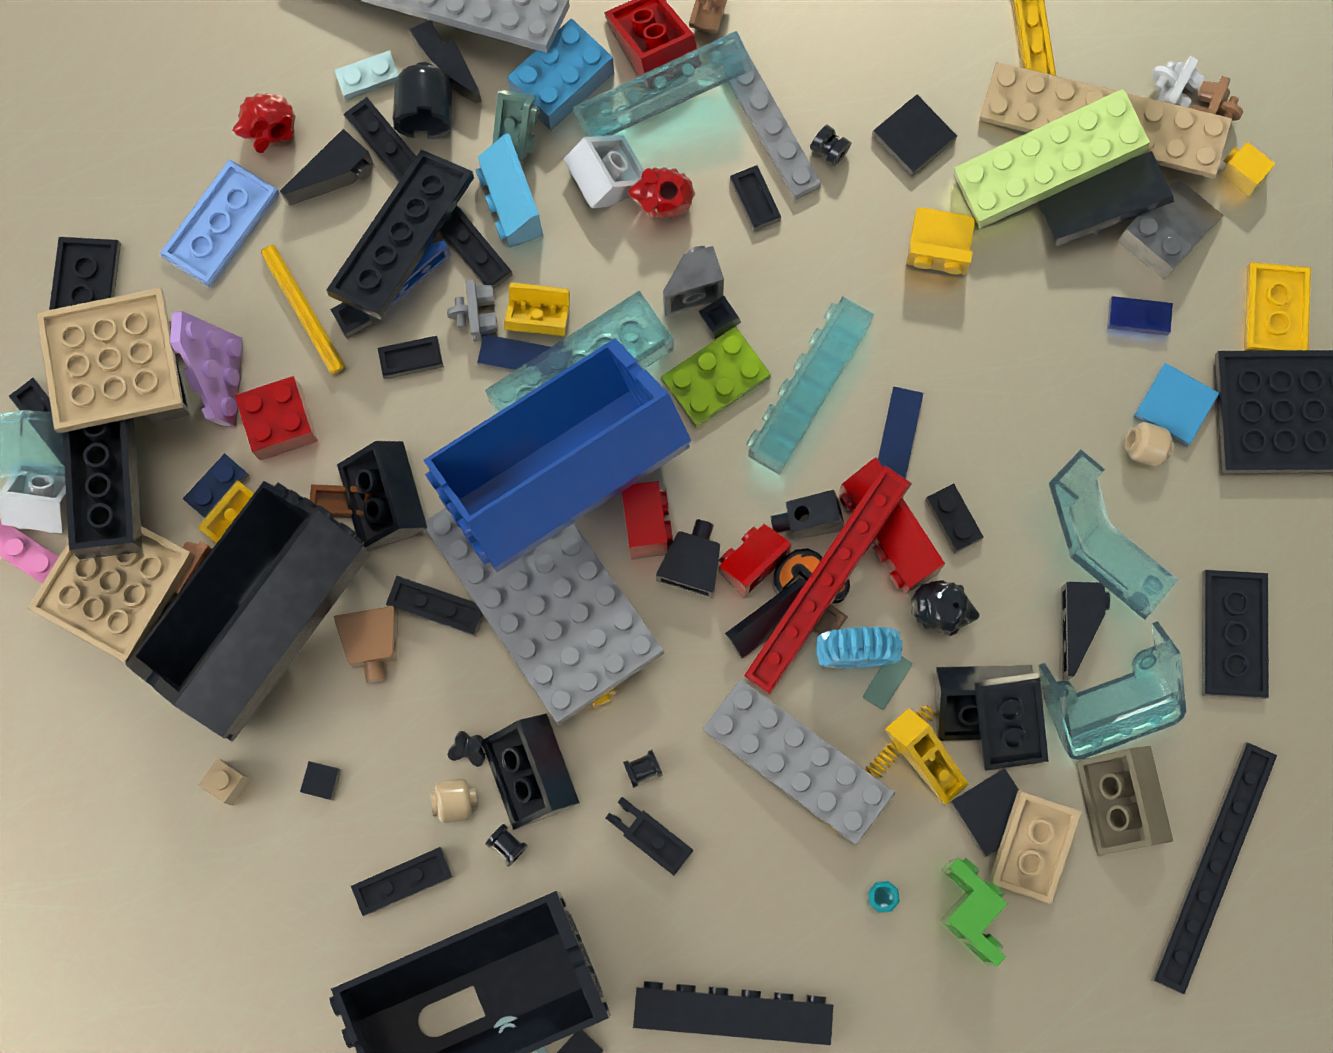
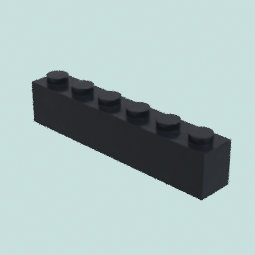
[633,981,834,1045]

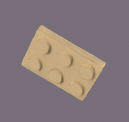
[988,790,1082,904]

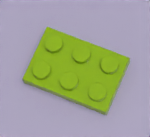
[661,326,771,427]

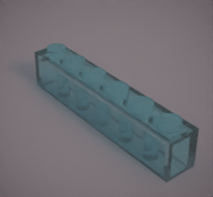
[572,31,752,137]
[746,296,874,475]

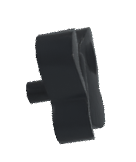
[447,731,485,767]

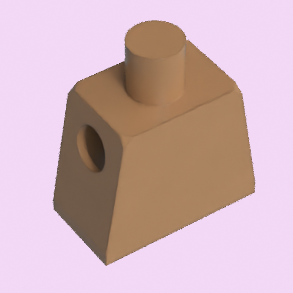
[334,606,398,683]

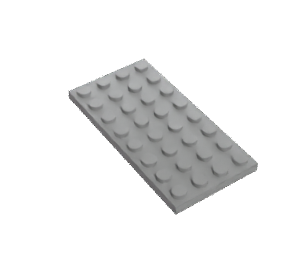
[426,508,664,726]

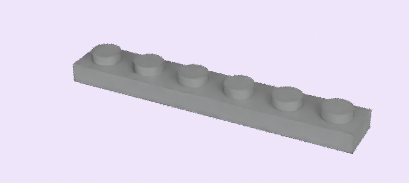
[712,36,821,200]

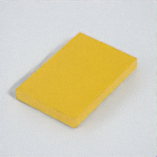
[1244,262,1311,351]

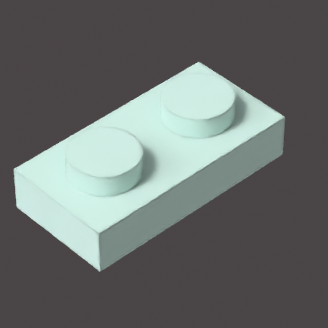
[334,50,399,100]

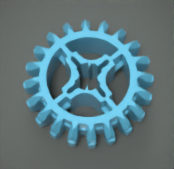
[816,626,903,669]

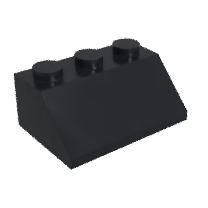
[337,441,427,550]
[935,665,1034,741]
[482,713,580,830]

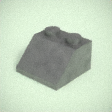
[663,246,724,316]

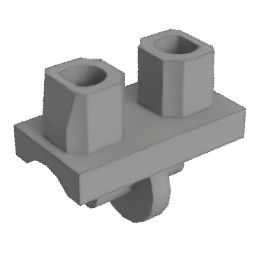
[447,280,498,342]

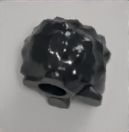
[911,580,980,636]

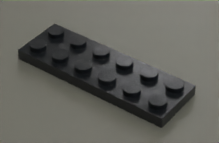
[326,149,474,320]

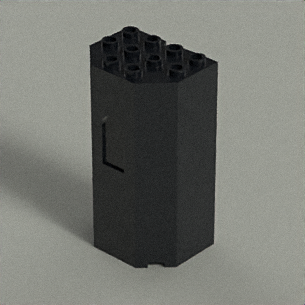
[126,481,371,742]
[329,891,611,1053]

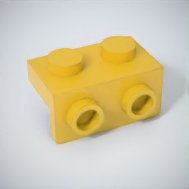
[504,283,570,336]
[197,480,254,543]

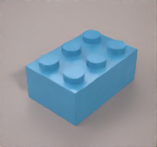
[507,18,614,130]

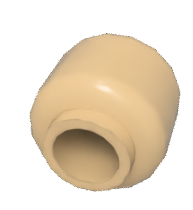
[1125,422,1174,466]
[430,779,478,823]

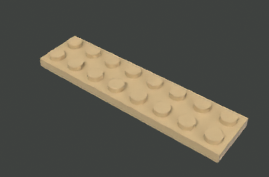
[979,62,1232,179]

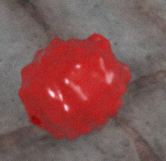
[232,93,296,153]
[628,167,695,219]

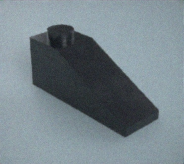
[280,129,373,206]
[1061,582,1110,680]

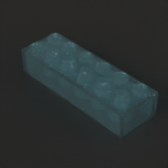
[485,291,674,413]

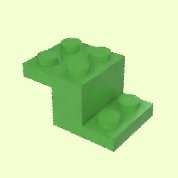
[940,858,1008,967]

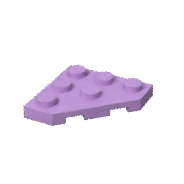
[170,311,242,427]

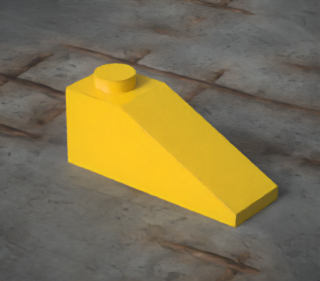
[885,708,969,805]

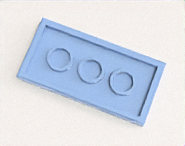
[159,159,280,288]

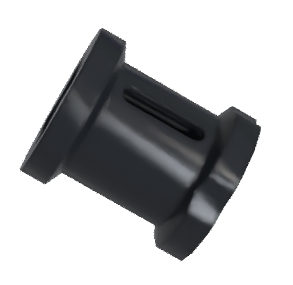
[623,749,663,788]
[485,824,528,867]

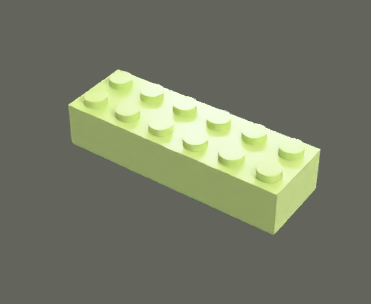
[954,88,1150,229]

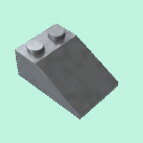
[1118,177,1223,280]

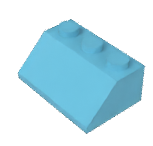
[475,133,543,248]

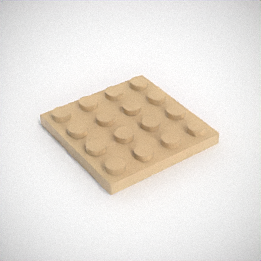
[36,288,184,433]
[28,526,195,663]

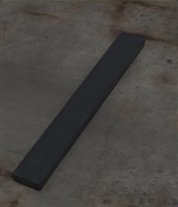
[343,97,513,289]
[1152,742,1277,994]

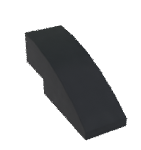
[410,20,482,104]

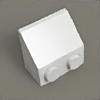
[563,135,644,208]
[0,462,68,534]

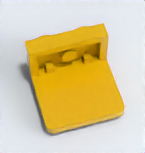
[906,207,975,275]

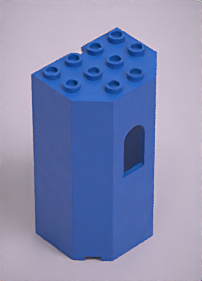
[423,338,692,572]

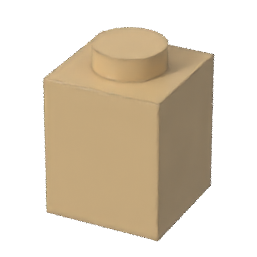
[198,758,251,806]

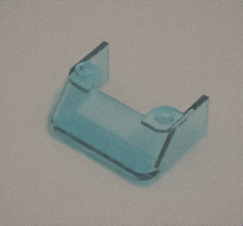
[1039,621,1186,760]

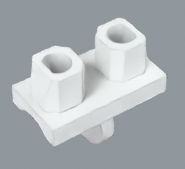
[1152,56,1205,108]

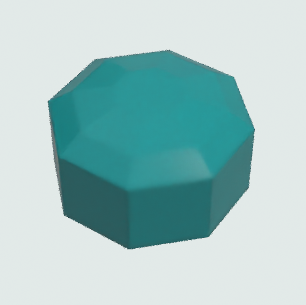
[867,881,900,913]

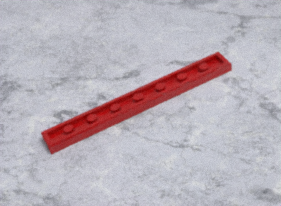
[744,465,912,694]

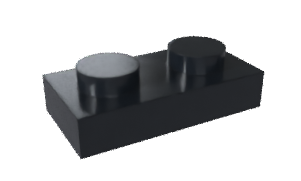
[925,483,984,553]

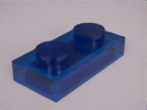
[1107,296,1173,336]

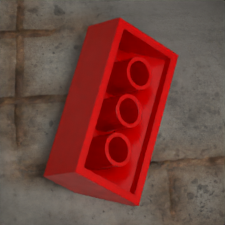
[839,457,945,594]

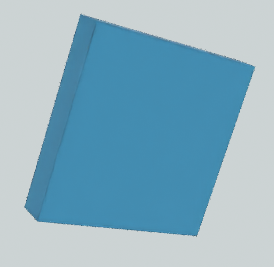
[1134,363,1219,446]

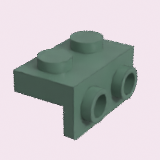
[492,89,539,161]

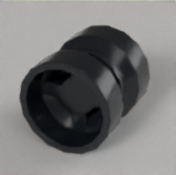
[810,124,852,166]

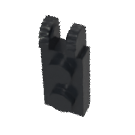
[605,797,694,876]

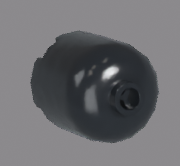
[392,62,453,139]

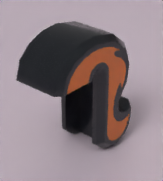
[773,548,850,604]

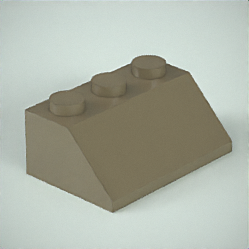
[1077,746,1173,856]

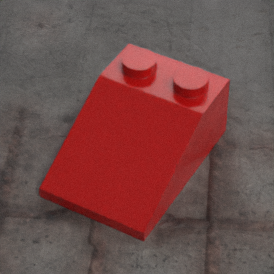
[604,0,700,87]

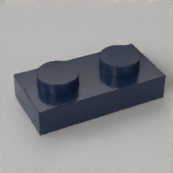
[183,453,250,518]

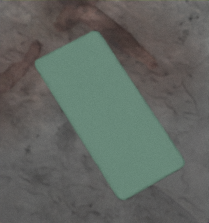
[863,656,912,710]

